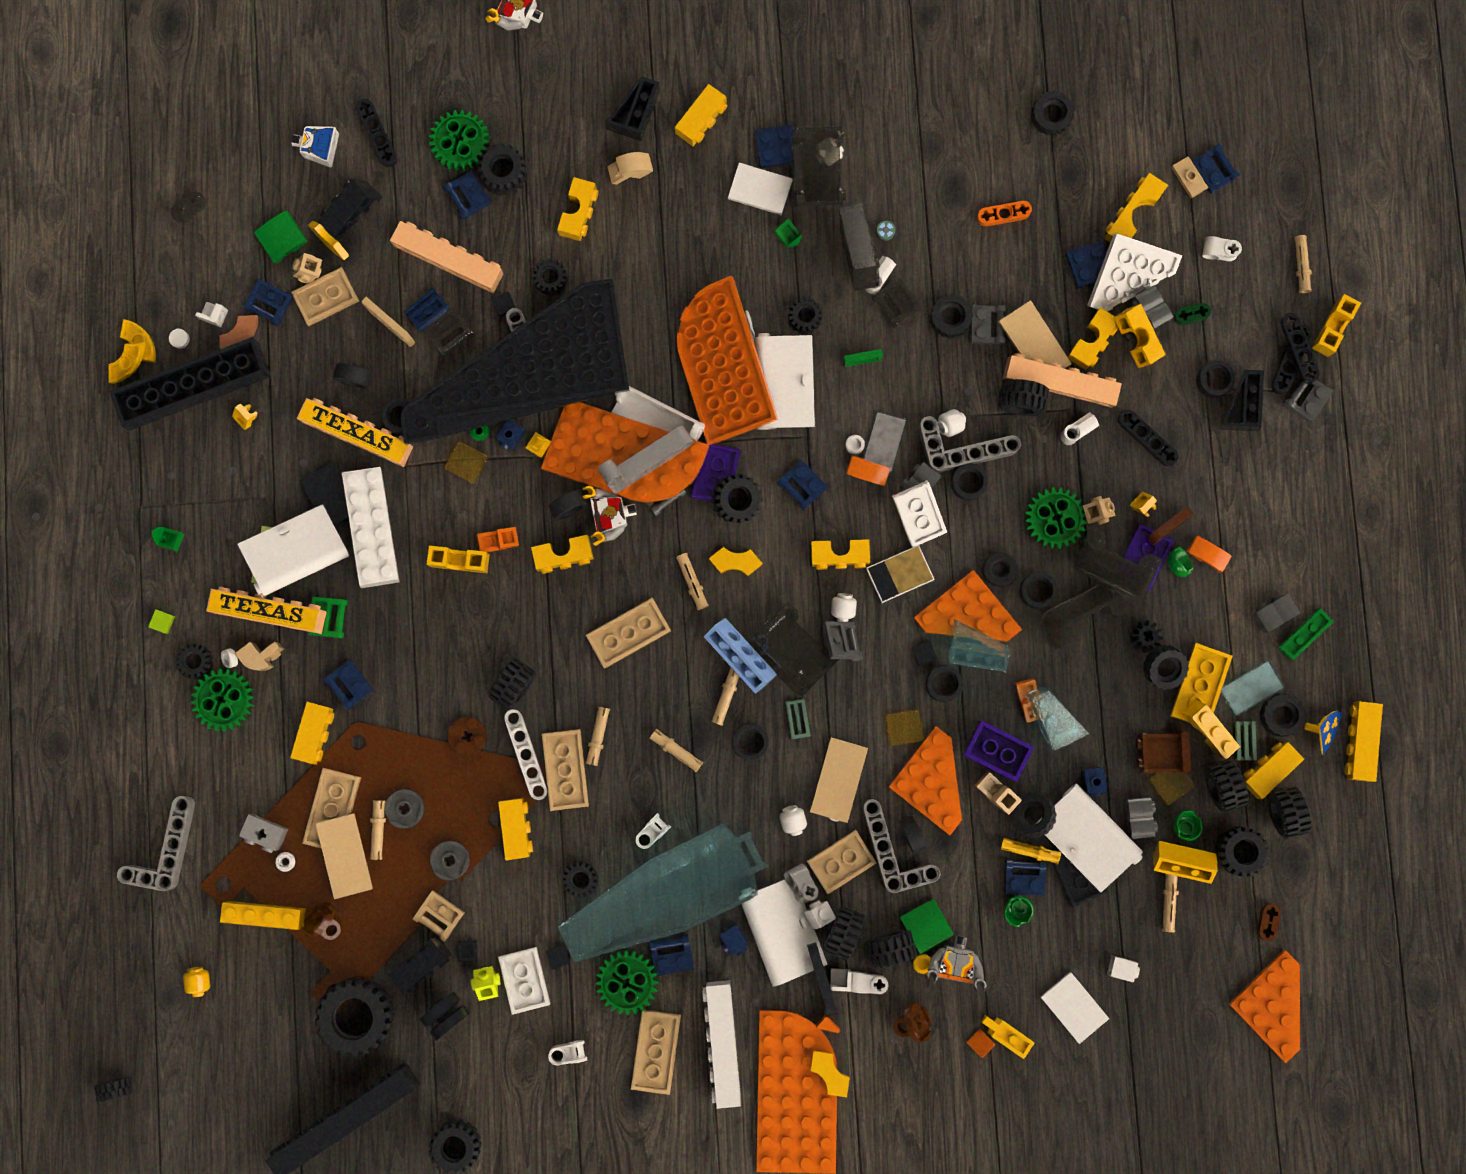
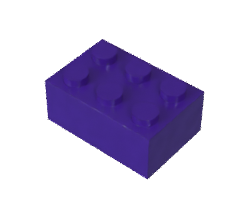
[962,720,1034,782]

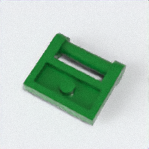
[308,597,348,639]

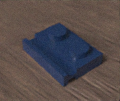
[404,288,450,333]

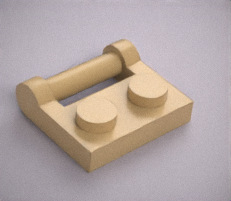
[413,890,465,942]

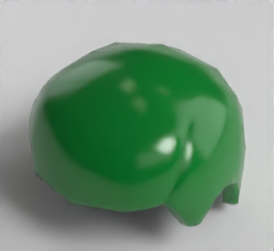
[1167,547,1193,577]
[1172,810,1203,841]
[1004,895,1034,927]

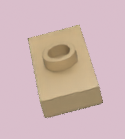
[1171,156,1208,198]

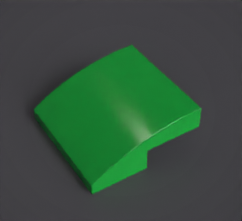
[254,210,307,263]
[900,898,954,955]

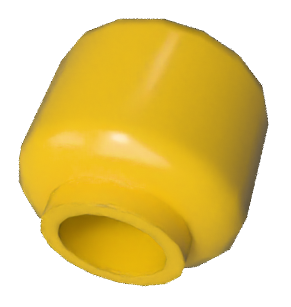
[183,967,210,997]

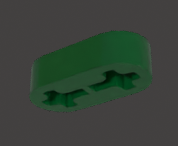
[1174,303,1211,326]

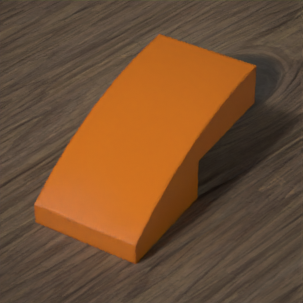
[846,455,891,486]
[477,527,519,552]
[1187,536,1232,572]
[1015,678,1045,723]

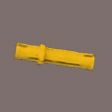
[1001,838,1061,864]

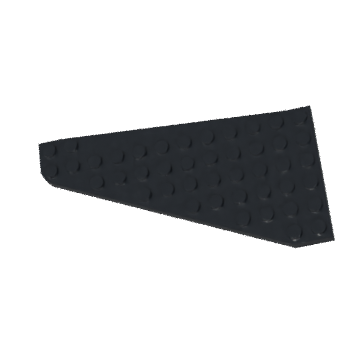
[401,278,630,445]

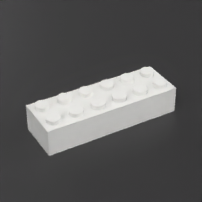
[342,467,399,588]
[703,980,741,1109]

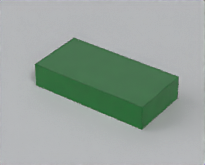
[843,349,883,367]

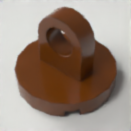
[301,901,341,940]
[893,1002,932,1043]

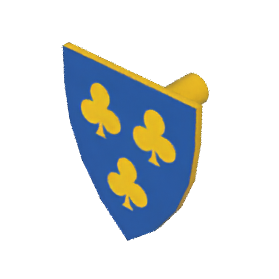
[1305,711,1342,755]

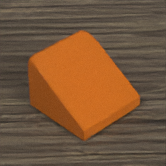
[816,1015,840,1033]
[966,1029,995,1058]

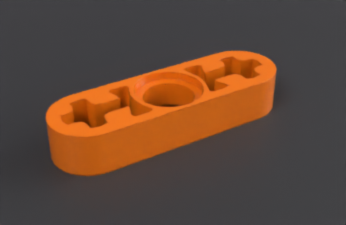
[977,201,1032,227]

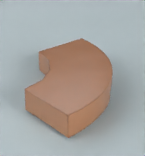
[220,315,259,349]

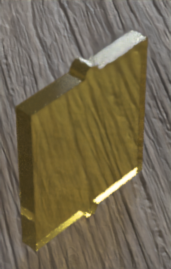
[444,441,488,484]
[885,709,924,746]
[1149,773,1196,806]

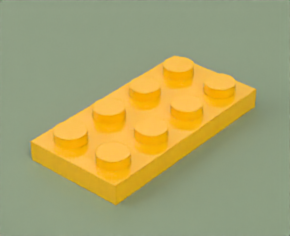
[1170,643,1232,723]

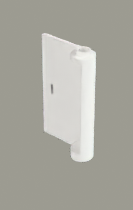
[755,333,815,430]
[611,386,705,441]
[238,504,349,596]
[1035,783,1143,892]
[739,880,828,987]

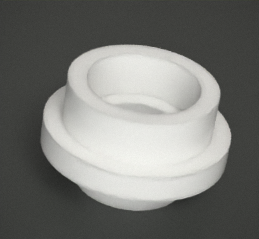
[275,852,296,872]

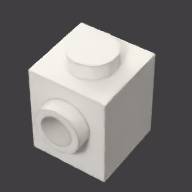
[804,900,836,929]

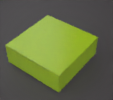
[148,609,175,634]

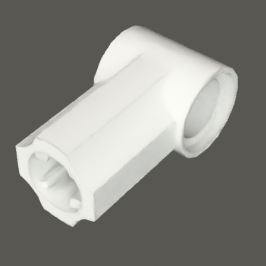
[865,256,896,294]
[1060,412,1099,445]

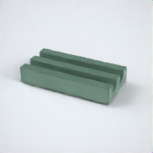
[785,698,811,740]
[1234,721,1257,760]

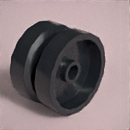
[419,991,471,1041]

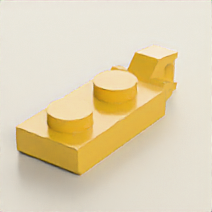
[981,1015,1035,1059]

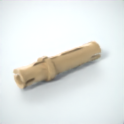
[1294,235,1312,293]
[676,553,709,610]
[711,667,739,726]
[585,707,610,766]
[649,728,703,772]
[370,800,386,860]
[1162,873,1179,932]

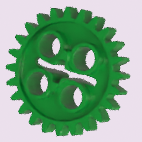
[429,110,490,171]
[1024,487,1087,549]
[191,669,255,731]
[596,950,660,1015]

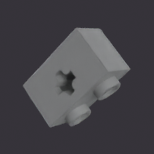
[239,814,289,853]

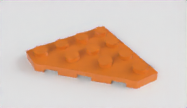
[914,570,1022,642]
[888,726,962,835]
[1229,950,1300,1063]

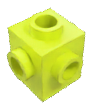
[471,966,501,1001]

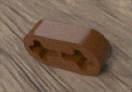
[1257,904,1281,941]

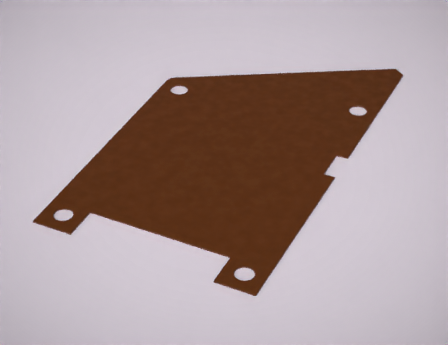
[200,722,548,1013]

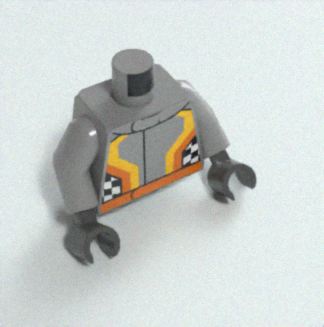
[925,935,986,992]

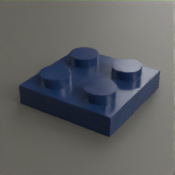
[755,125,798,168]
[1065,241,1106,289]

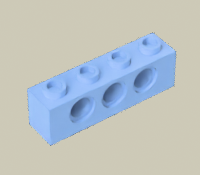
[704,618,777,694]

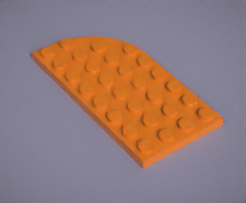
[677,276,778,445]
[541,402,710,503]
[757,1010,837,1174]

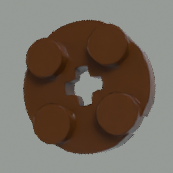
[448,717,487,756]

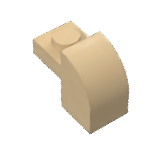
[607,152,653,185]
[235,642,284,671]
[975,771,1022,815]

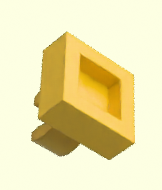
[232,404,257,430]
[525,432,551,459]
[1130,492,1157,517]

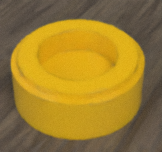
[913,953,931,974]

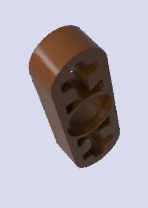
[1147,507,1194,546]

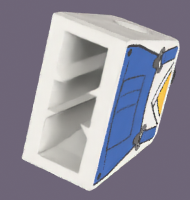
[292,126,339,167]

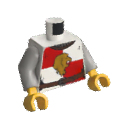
[486,0,543,31]
[582,486,637,546]

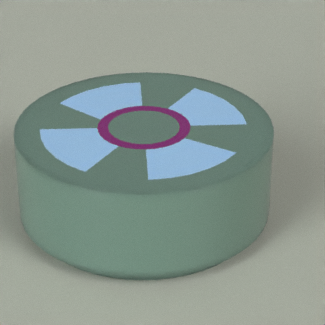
[876,221,895,241]

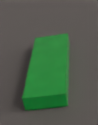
[1277,608,1334,661]

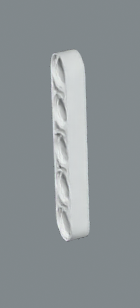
[504,709,548,800]

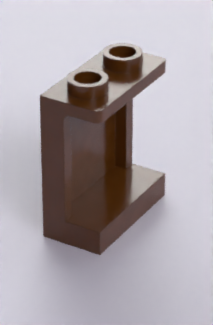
[1136,732,1191,774]

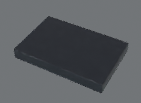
[300,462,349,527]
[1052,849,1108,908]

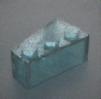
[948,619,1010,672]
[1026,686,1089,751]

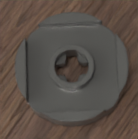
[385,789,425,828]
[430,841,470,880]

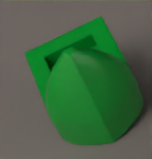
[773,219,802,248]
[151,527,184,552]

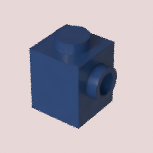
[496,420,526,451]
[1081,767,1107,797]
[720,923,749,956]

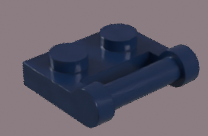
[1192,144,1240,194]
[443,171,492,219]
[244,279,294,327]
[777,460,828,510]
[322,659,374,711]
[1005,858,1046,896]
[649,934,694,976]

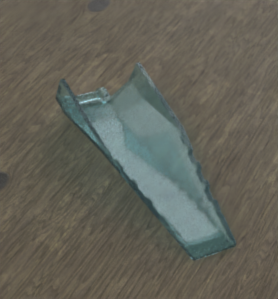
[558,823,767,962]

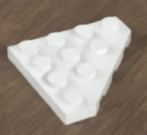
[1087,233,1182,312]

